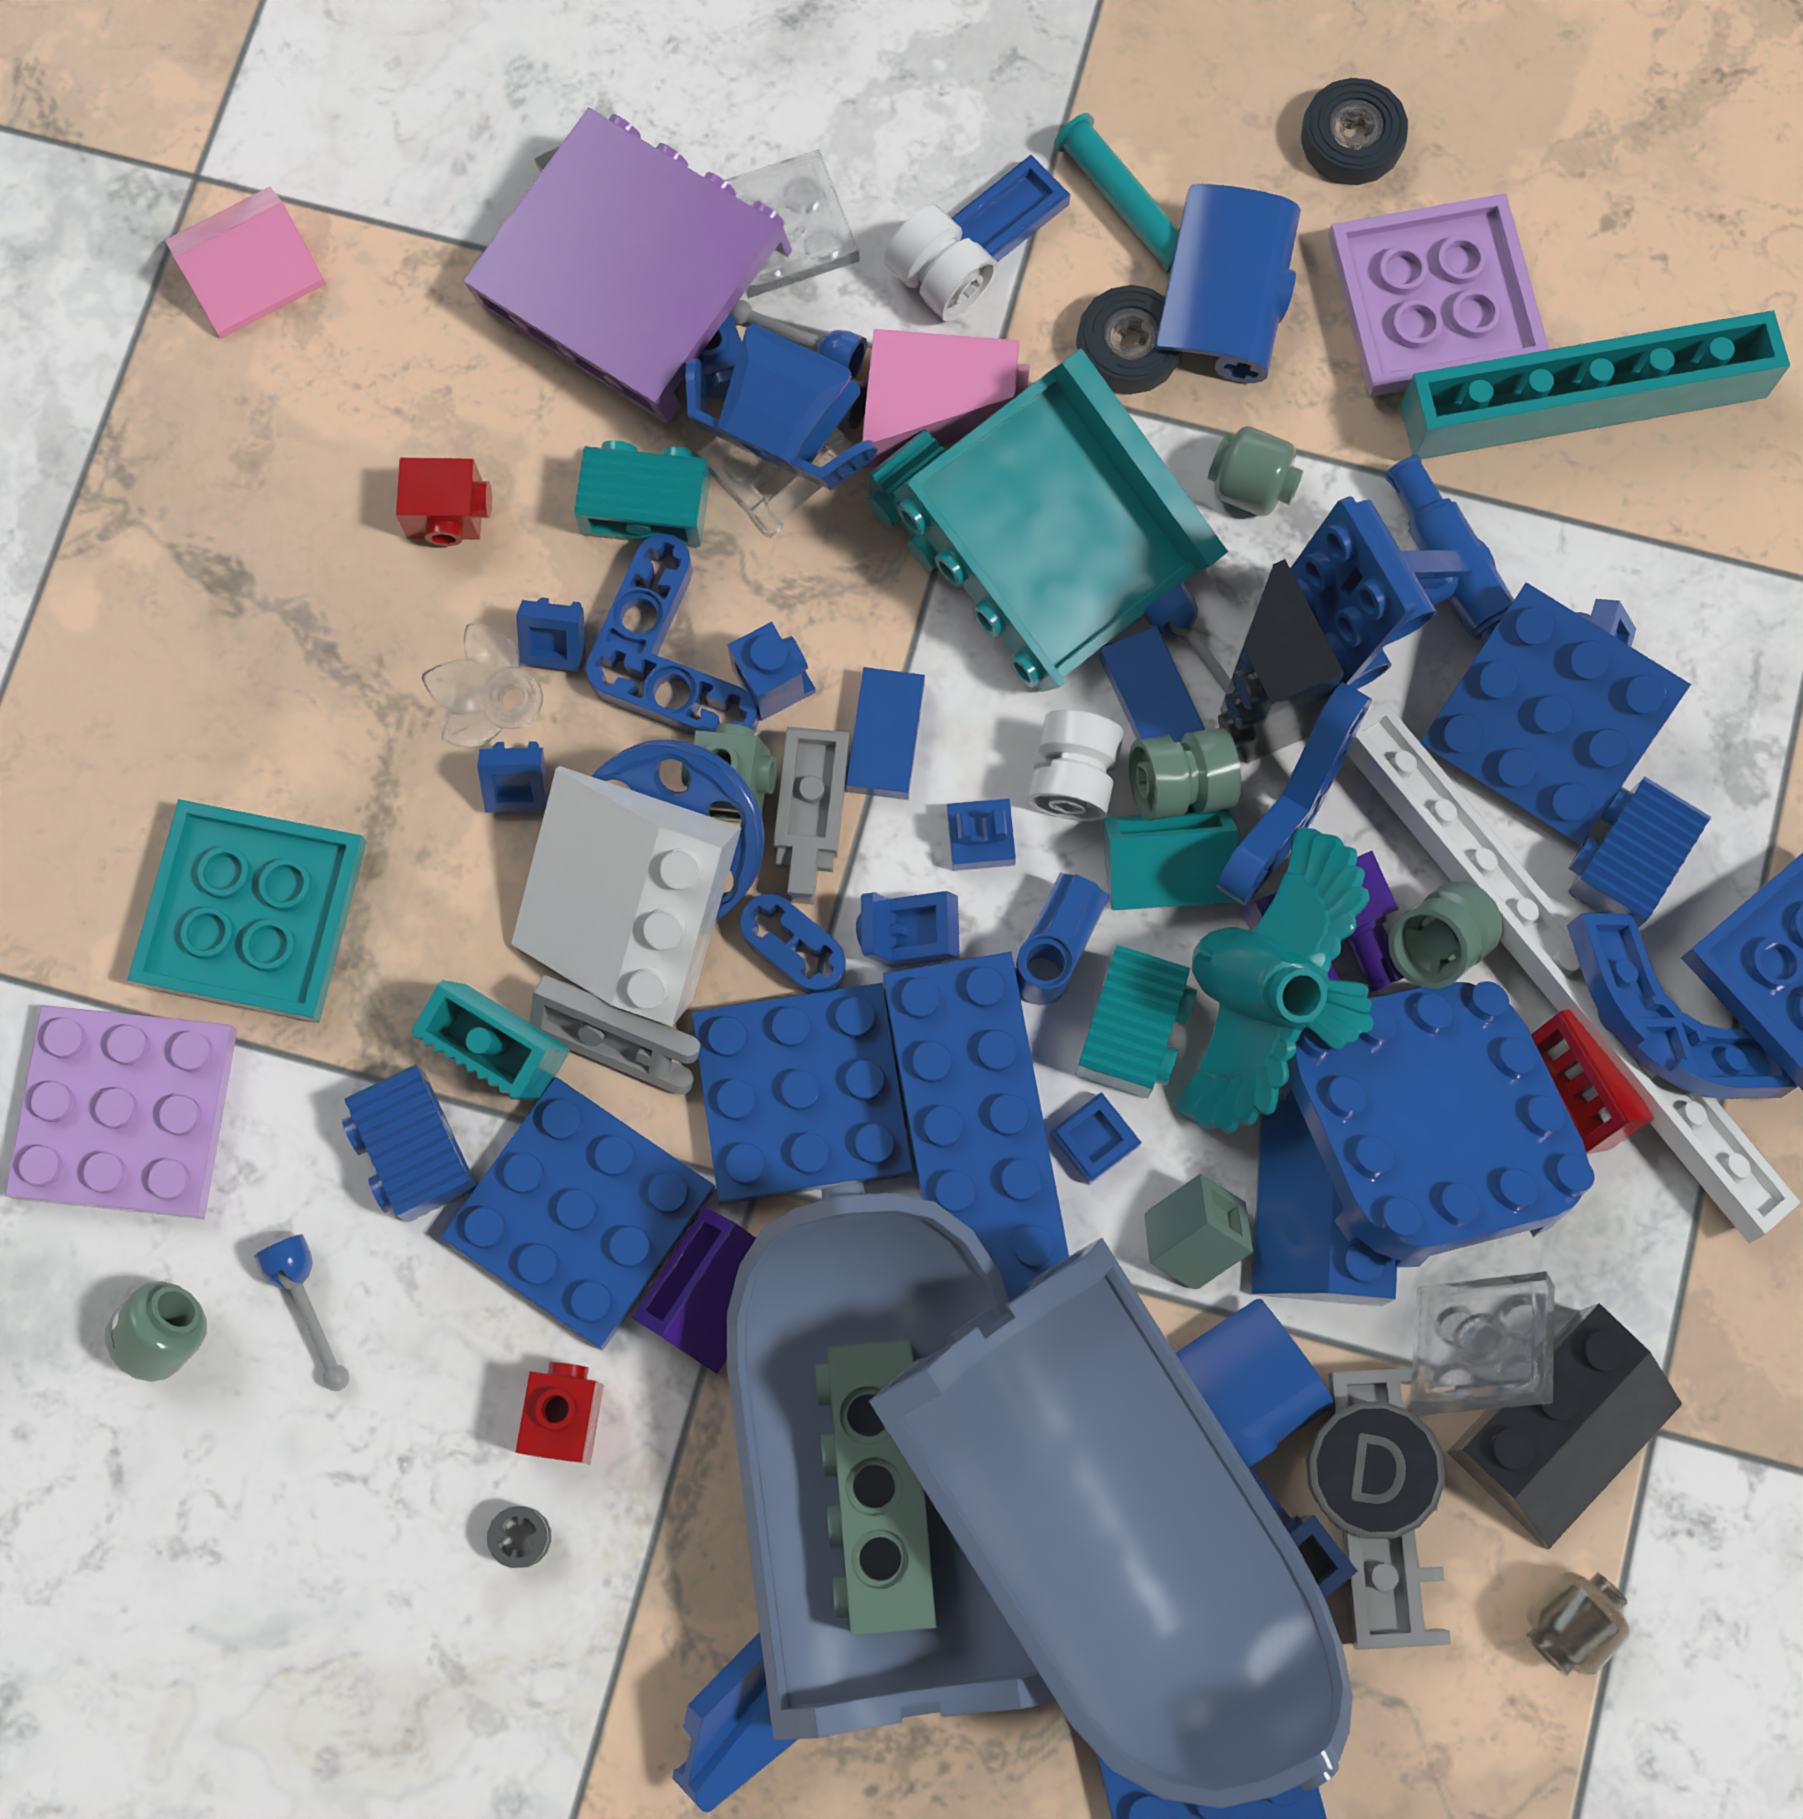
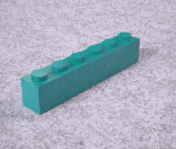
[1400,310,1791,459]

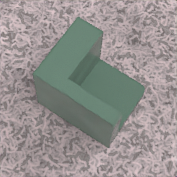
[1144,1173,1253,1289]

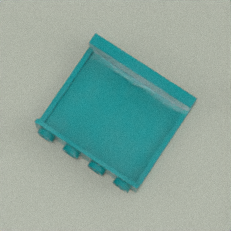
[893,348,1228,692]

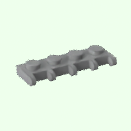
[1328,1367,1451,1650]

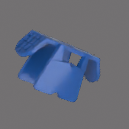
[686,324,878,490]

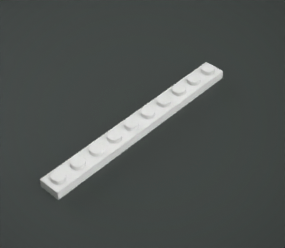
[1347,701,1801,1244]

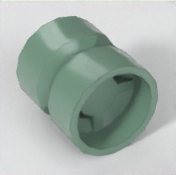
[1129,728,1241,821]
[1388,882,1503,989]

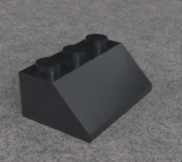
[1218,559,1344,764]
[1447,1303,1682,1549]

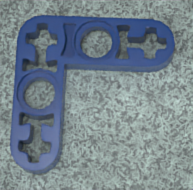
[586,533,759,736]
[1216,682,1372,905]

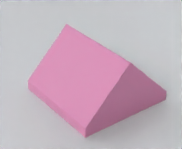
[165,186,326,339]

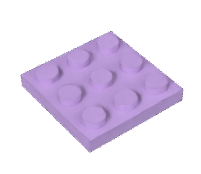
[1328,193,1549,397]
[5,1005,237,1219]

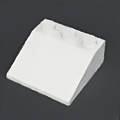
[511,766,741,1026]

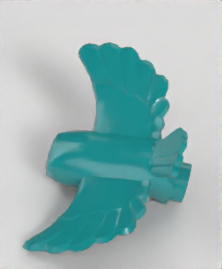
[1174,828,1374,1134]

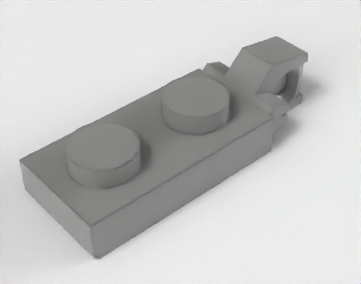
[774,727,850,905]

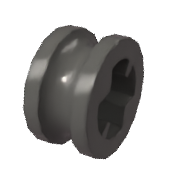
[487,1506,552,1568]

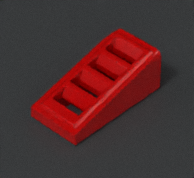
[1531,1009,1654,1154]

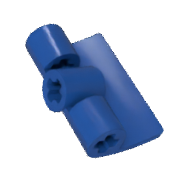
[1155,184,1301,383]
[1175,1299,1334,1468]

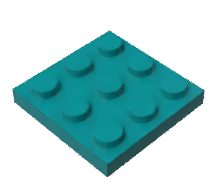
[127,799,367,1023]

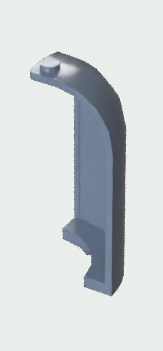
[727,1183,1056,1740]
[869,1237,1353,1808]

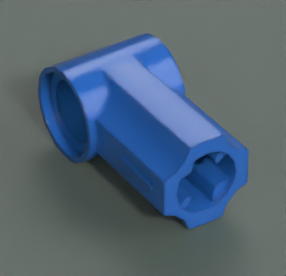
[1015,872,1110,1005]

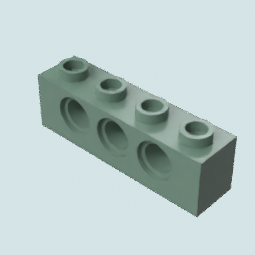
[816,1340,936,1636]

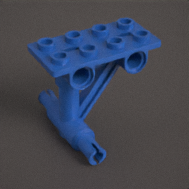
[1290,455,1514,690]

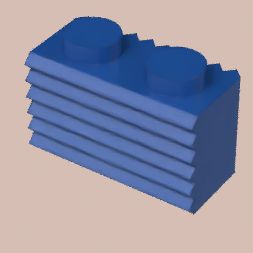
[1568,776,1711,928]
[342,1064,477,1222]

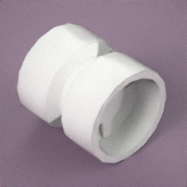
[884,204,998,321]
[1027,710,1125,822]

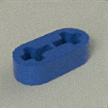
[740,894,847,994]

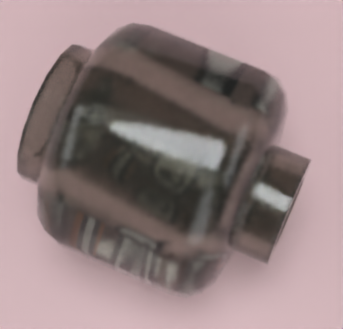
[1525,1571,1630,1677]

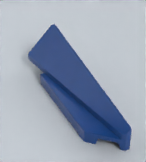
[672,1632,798,1813]

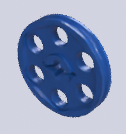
[591,740,765,921]

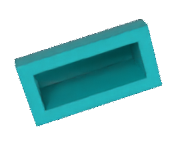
[1103,809,1238,911]

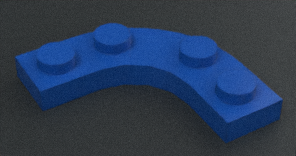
[1566,913,1798,1099]

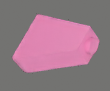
[862,329,1030,467]

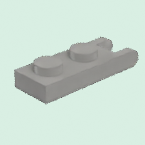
[530,975,700,1095]

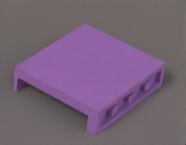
[463,107,793,425]

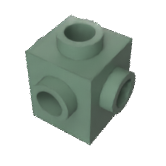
[681,723,777,822]

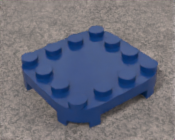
[1279,981,1595,1268]

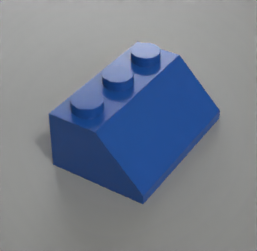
[1251,1098,1397,1307]

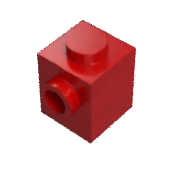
[396,457,492,546]
[515,1362,604,1465]

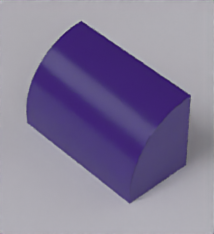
[632,1207,756,1374]

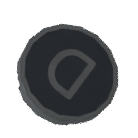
[1306,1401,1445,1539]

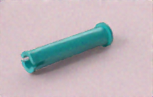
[1054,113,1179,274]

